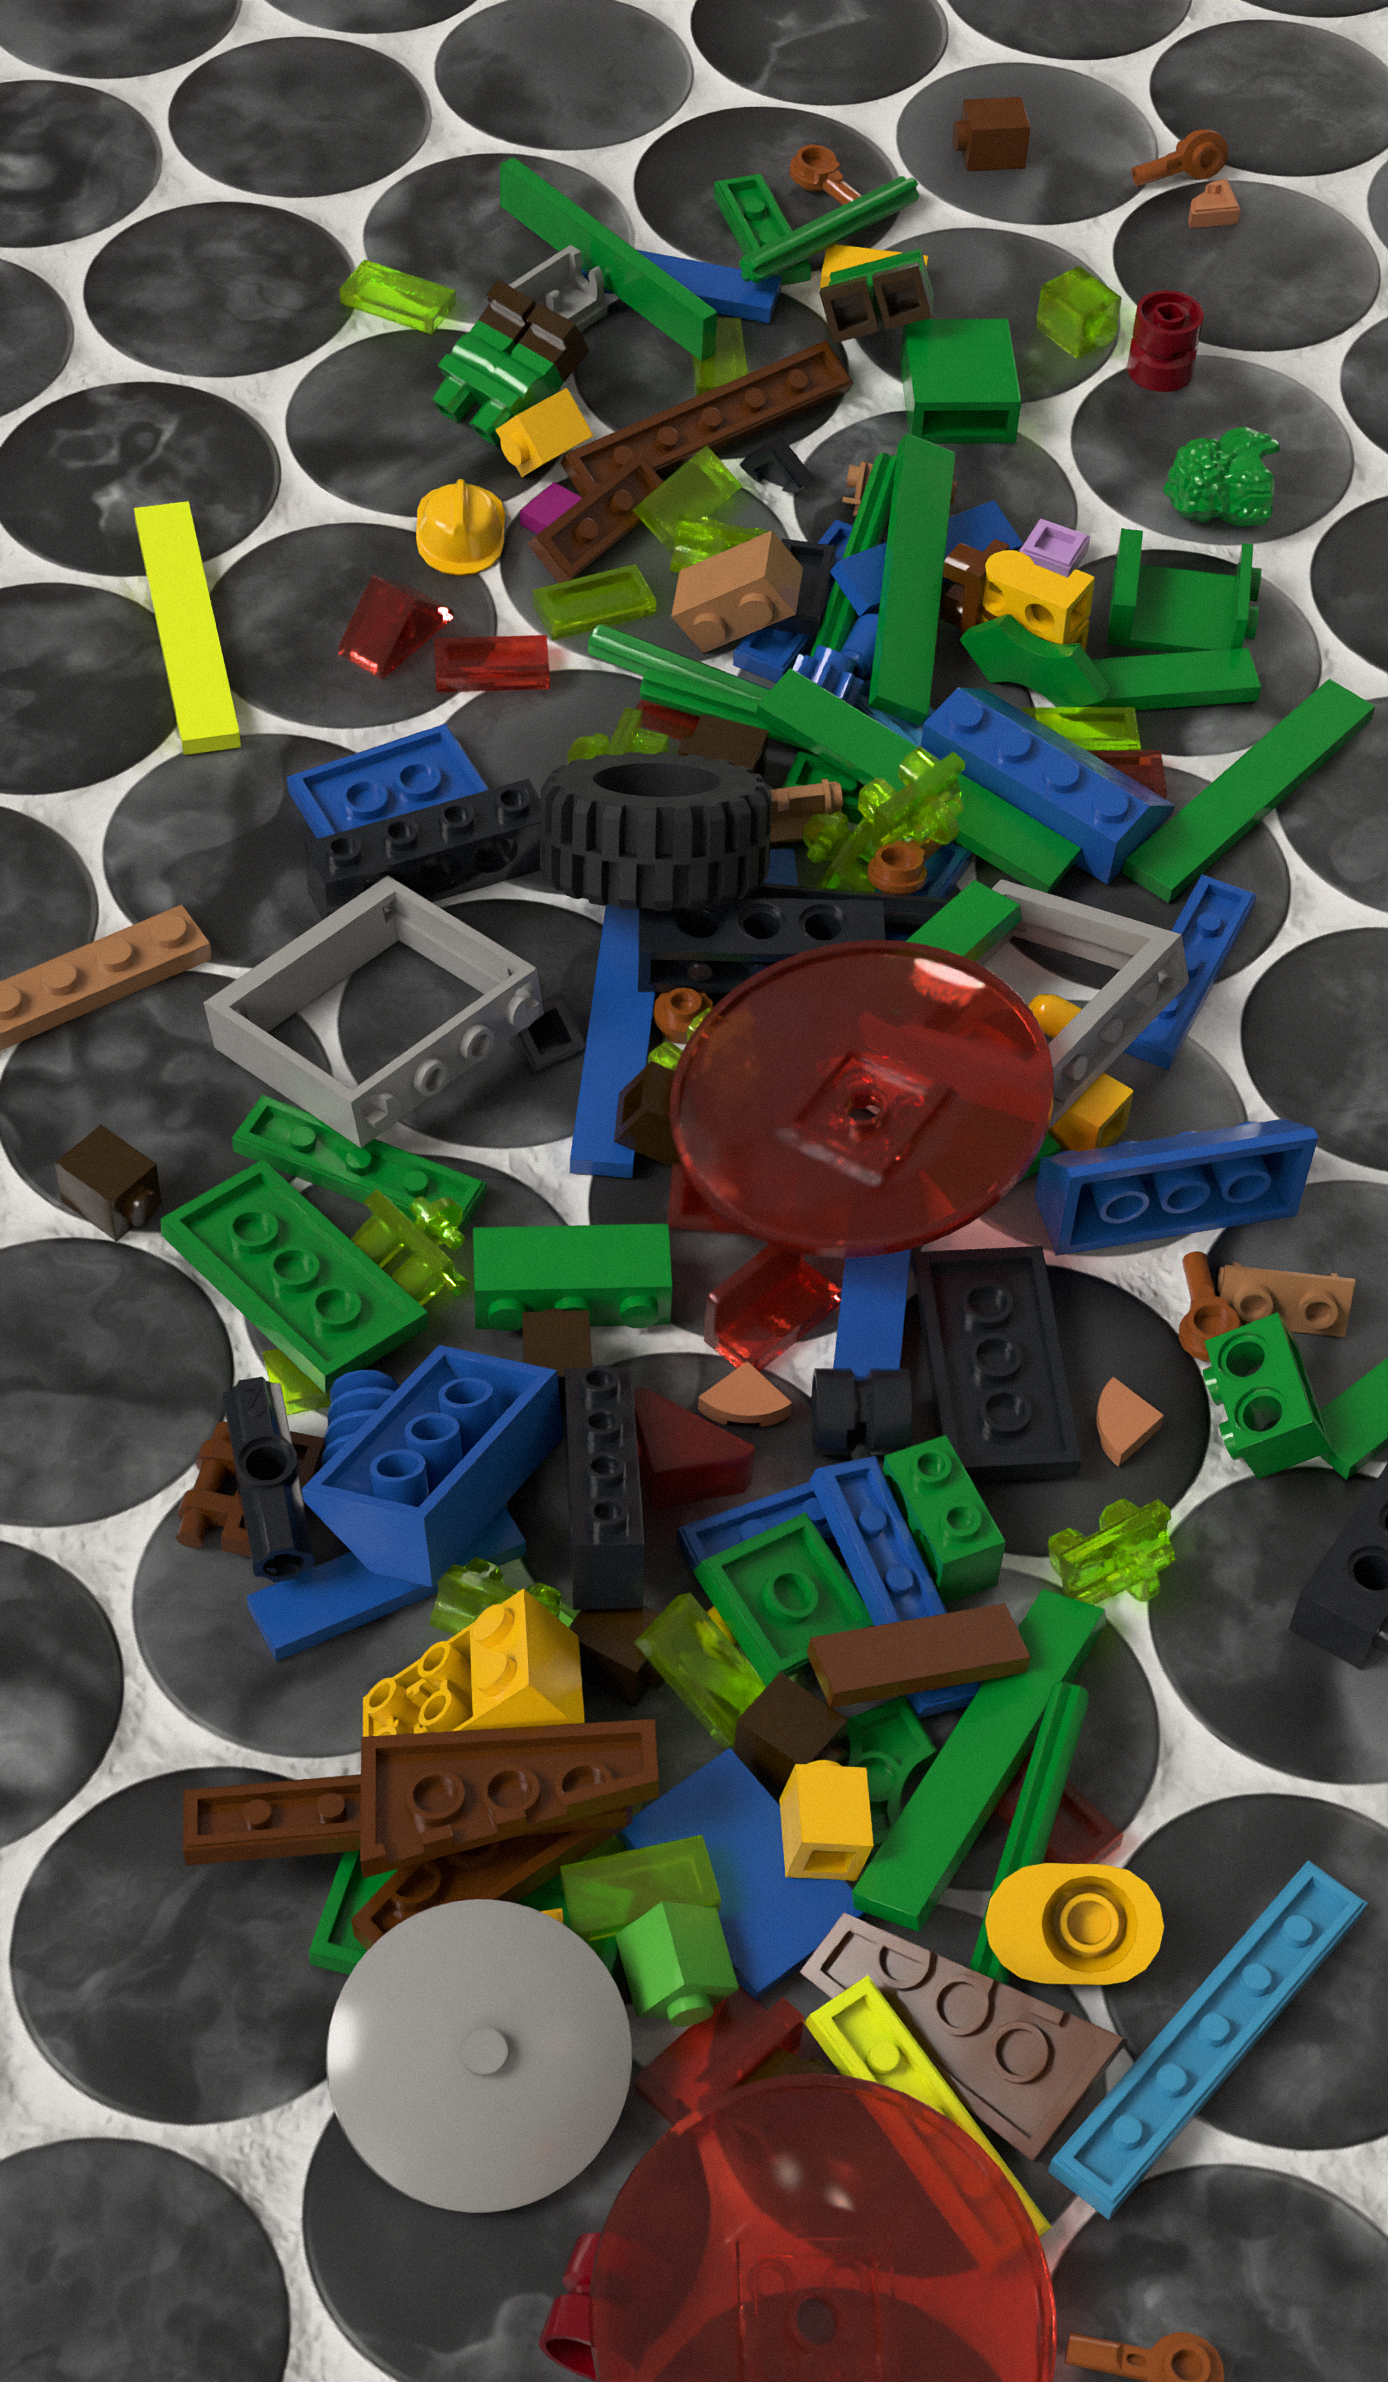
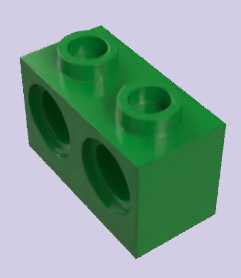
[1203,1312,1333,1479]
[883,1435,1006,1605]

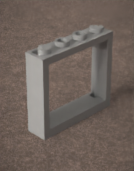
[203,875,544,1148]
[858,879,1189,1130]

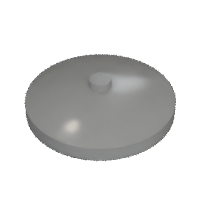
[326,1899,632,2213]

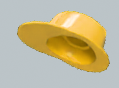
[416,479,505,576]
[985,1863,1164,1985]

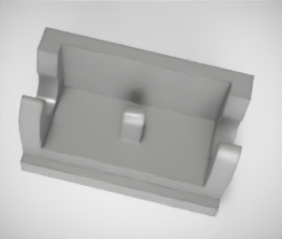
[509,245,608,332]

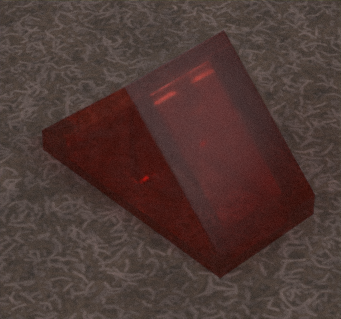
[338,574,453,679]
[634,1385,755,1509]

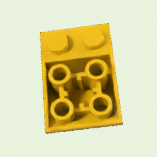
[363,1588,585,1737]

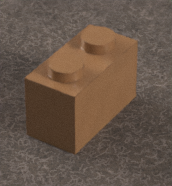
[671,530,803,653]

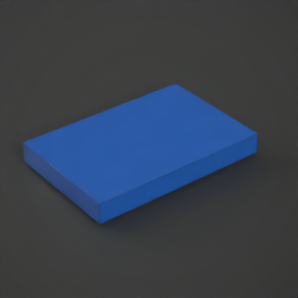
[287,723,489,839]
[616,1748,867,2003]

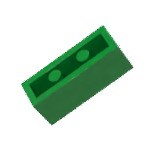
[473,1224,672,1332]

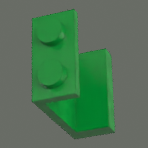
[1106,528,1262,653]

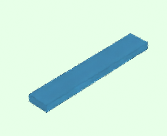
[1048,1860,1368,2220]

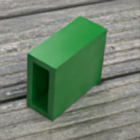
[899,319,1021,444]

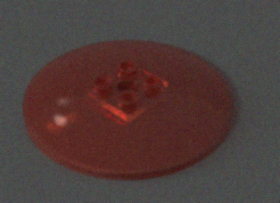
[669,940,1054,1258]
[588,2073,1057,2382]

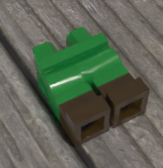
[819,248,934,344]
[432,279,590,447]

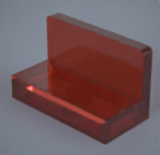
[704,1224,841,1372]
[635,1986,805,2148]

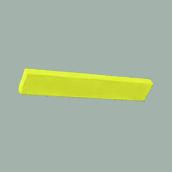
[134,501,241,755]

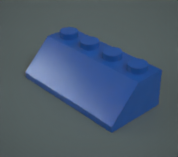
[920,687,1175,885]
[1034,1119,1318,1256]
[302,1345,564,1588]

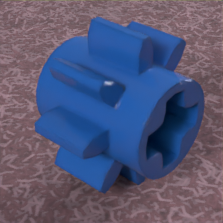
[792,645,864,707]

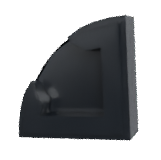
[739,436,814,493]

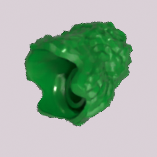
[1163,426,1281,526]

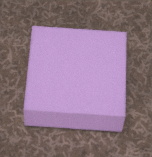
[1019,519,1091,578]

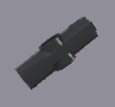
[223,1376,314,1583]

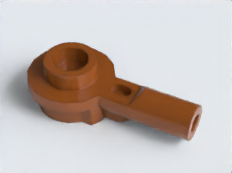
[1131,129,1229,187]
[789,144,862,206]
[867,821,951,895]
[653,988,714,1044]
[1179,1251,1242,1362]
[1064,2332,1224,2382]

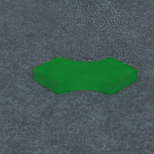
[959,614,1111,714]
[845,1695,937,1866]

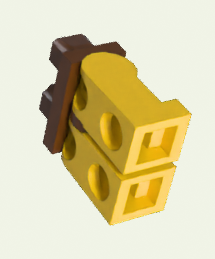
[939,539,1095,652]

